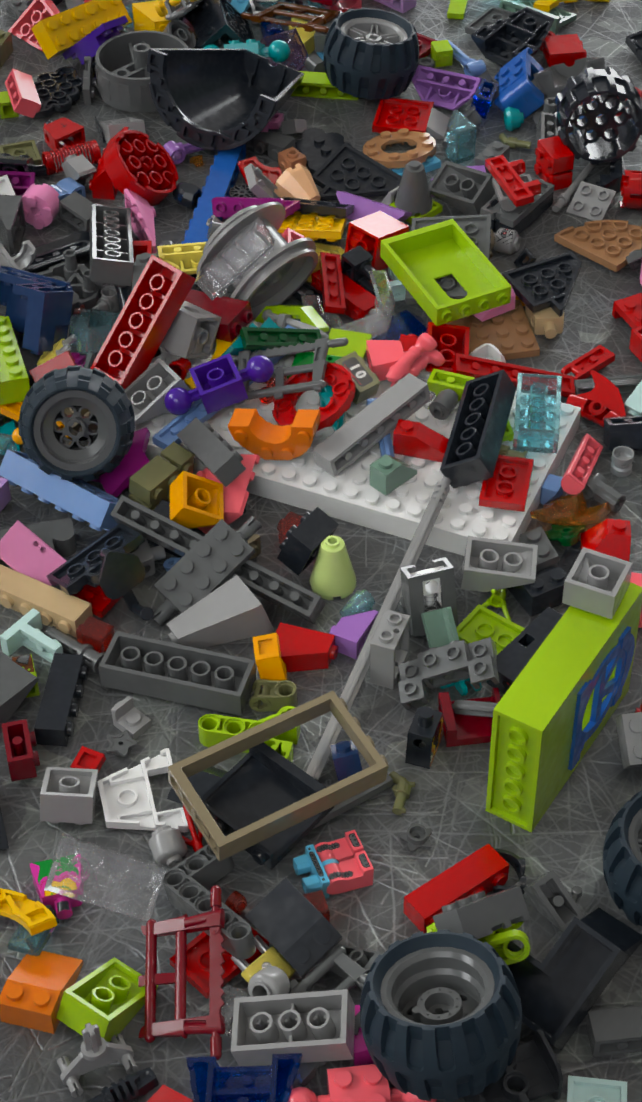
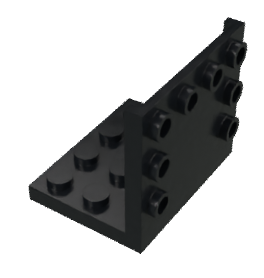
[182,0,254,48]

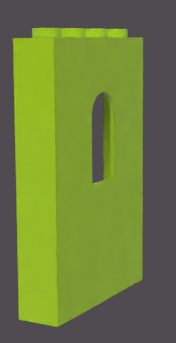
[380,219,511,326]

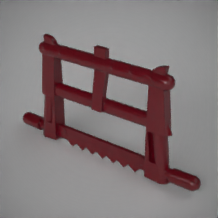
[138,885,225,1061]

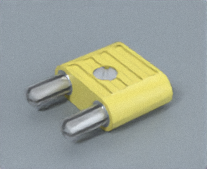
[37,334,78,366]
[231,935,296,984]

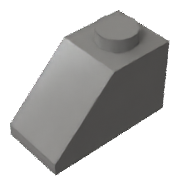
[61,154,96,183]

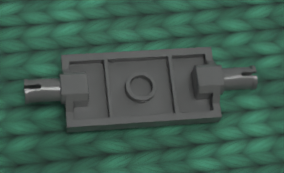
[153,516,262,626]

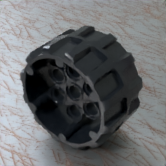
[553,67,642,165]

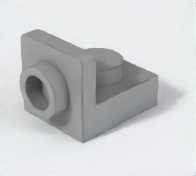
[111,696,152,740]

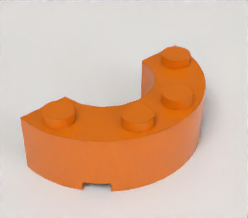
[228,408,320,460]

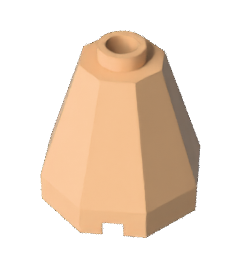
[274,163,321,201]

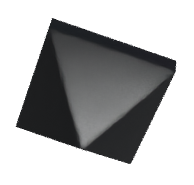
[514,247,536,268]

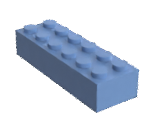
[0,449,119,531]

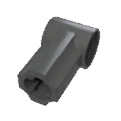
[580,473,626,512]

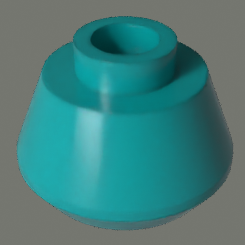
[504,107,524,132]

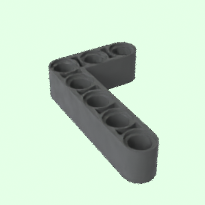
[162,844,256,960]

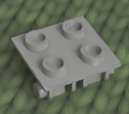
[566,181,616,221]

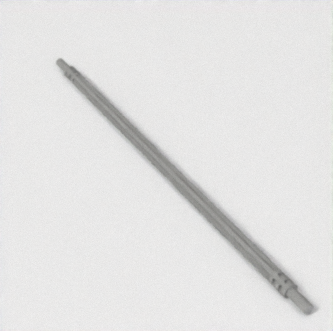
[306,476,451,781]

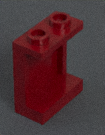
[438,687,503,747]

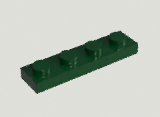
[239,327,322,350]

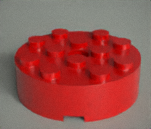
[104,130,178,206]

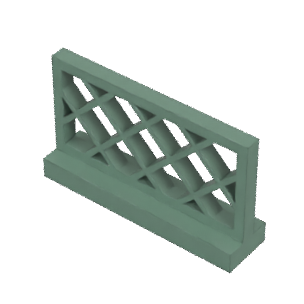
[499,0,577,34]

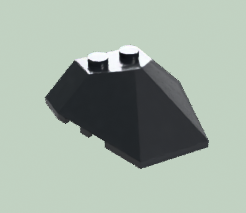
[471,7,554,66]

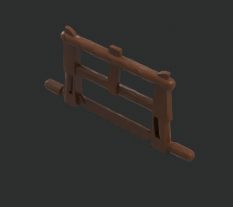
[240,1,340,33]

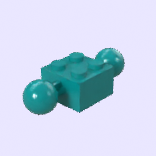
[203,39,290,63]

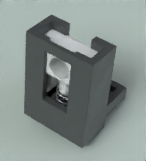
[397,557,458,637]

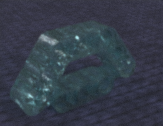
[69,309,120,353]

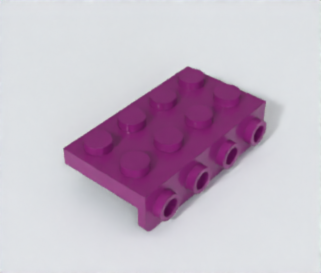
[212,197,300,220]

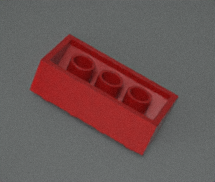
[89,127,129,200]

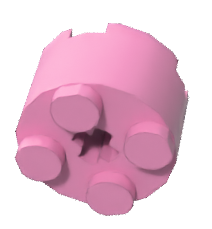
[22,183,60,229]

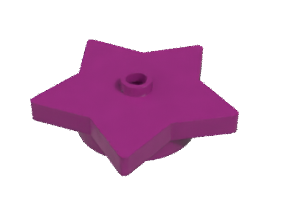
[91,427,150,497]

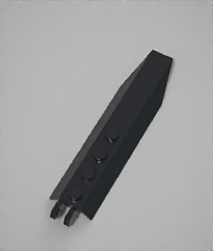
[10,231,90,274]

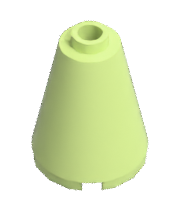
[310,536,356,600]

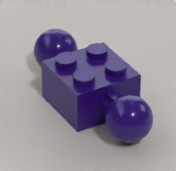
[164,353,274,415]

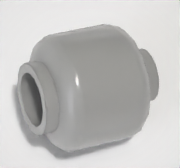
[148,825,188,867]
[248,966,290,997]

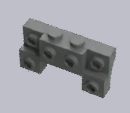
[398,637,500,710]

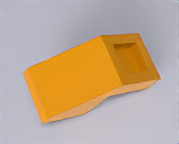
[252,633,287,687]

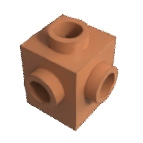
[278,147,307,172]

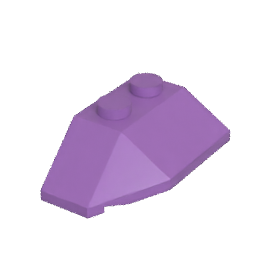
[412,65,482,111]
[336,191,412,222]

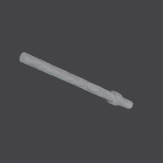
[552,162,596,213]

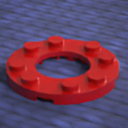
[272,362,356,431]

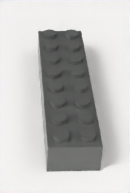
[89,204,134,288]

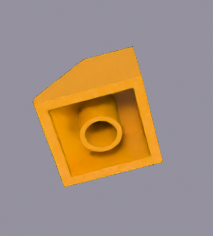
[170,471,224,529]

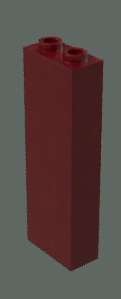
[125,289,253,342]

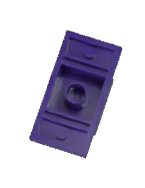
[62,16,128,65]

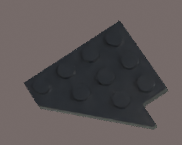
[312,142,402,201]
[502,251,582,317]

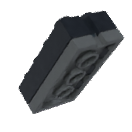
[480,173,554,235]

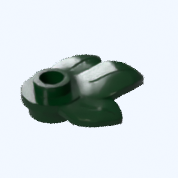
[544,519,586,546]

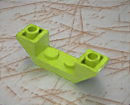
[254,305,329,332]

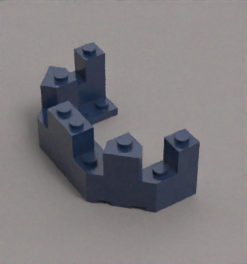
[0,266,74,355]

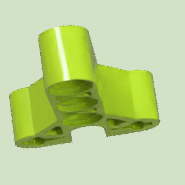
[198,706,301,762]

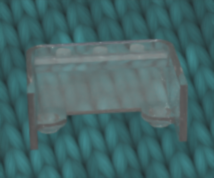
[301,270,395,338]

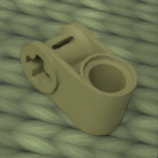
[249,679,298,712]

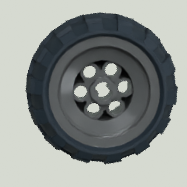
[18,365,135,482]

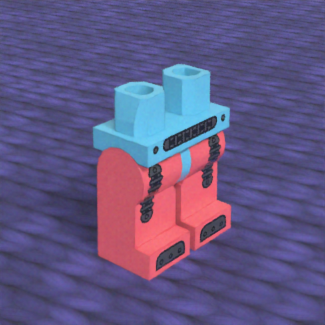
[293,830,374,899]

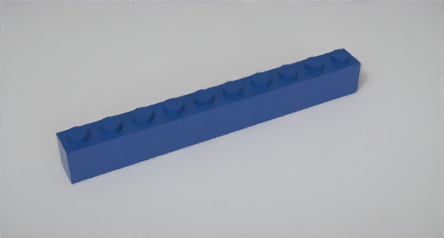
[181,144,246,244]

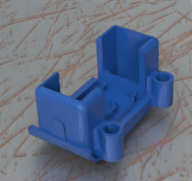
[494,47,544,119]

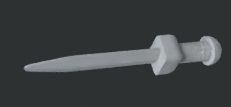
[262,309,329,338]

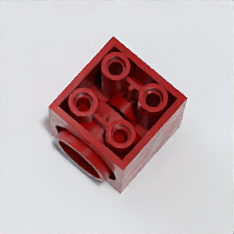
[344,211,410,271]

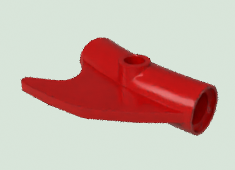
[566,370,626,428]

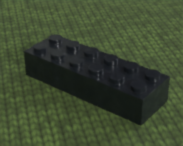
[440,369,517,489]

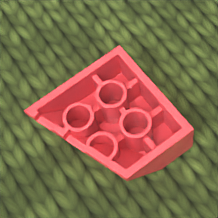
[8,0,61,52]
[196,454,260,534]

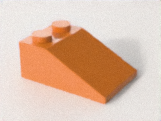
[0,948,84,1034]

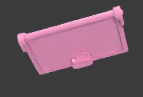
[0,520,67,586]

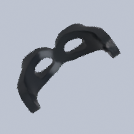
[493,849,526,894]

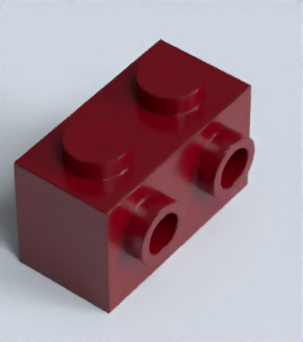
[1,719,40,782]

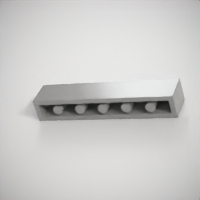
[312,373,431,477]

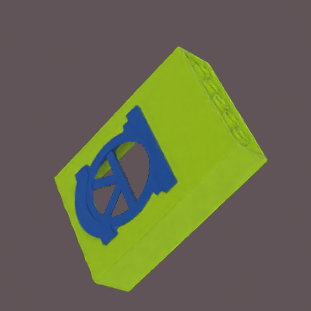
[485,582,642,833]

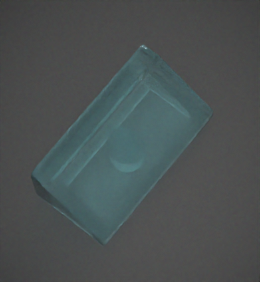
[7,905,60,956]

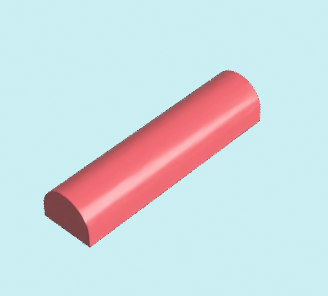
[561,434,603,495]

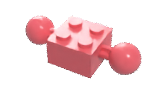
[282,1064,437,1102]

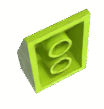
[56,957,158,1042]

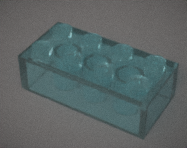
[512,373,562,454]

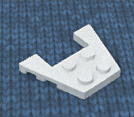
[97,748,189,833]

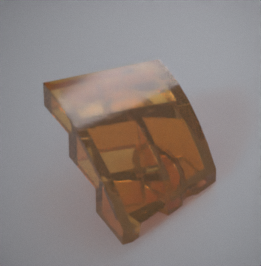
[530,491,611,526]

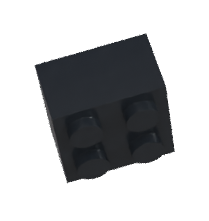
[277,507,339,576]

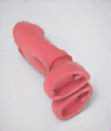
[386,333,445,387]

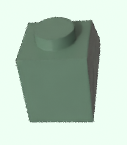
[370,454,417,496]

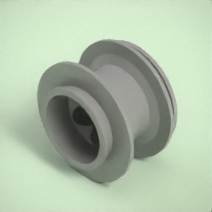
[197,202,319,320]

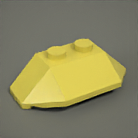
[157,242,206,275]

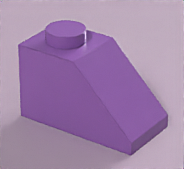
[329,610,378,659]

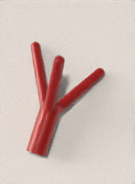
[182,806,204,852]

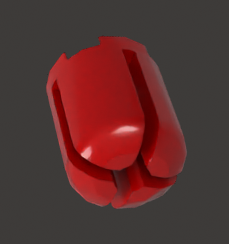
[619,169,642,210]

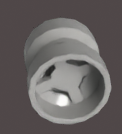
[610,446,634,477]

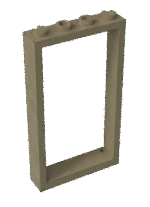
[168,691,389,862]

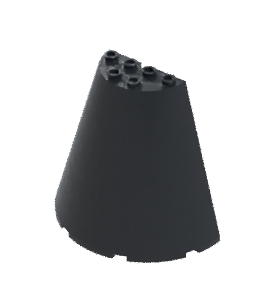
[147,48,305,151]

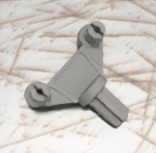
[57,1023,138,1098]

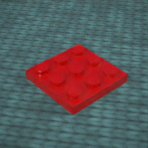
[372,98,434,134]

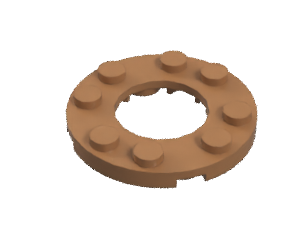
[363,128,436,168]

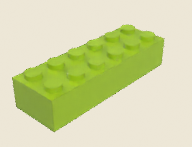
[0,316,30,405]

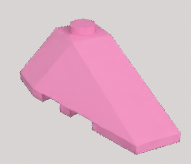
[123,189,157,254]

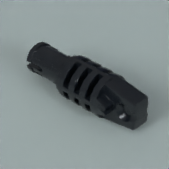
[86,1067,159,1102]

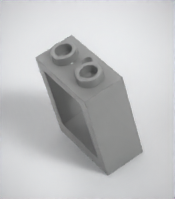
[370,609,410,689]

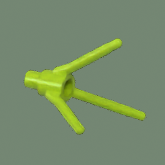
[463,588,511,621]

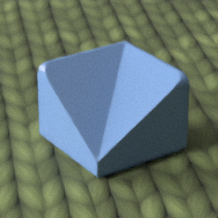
[540,474,564,505]

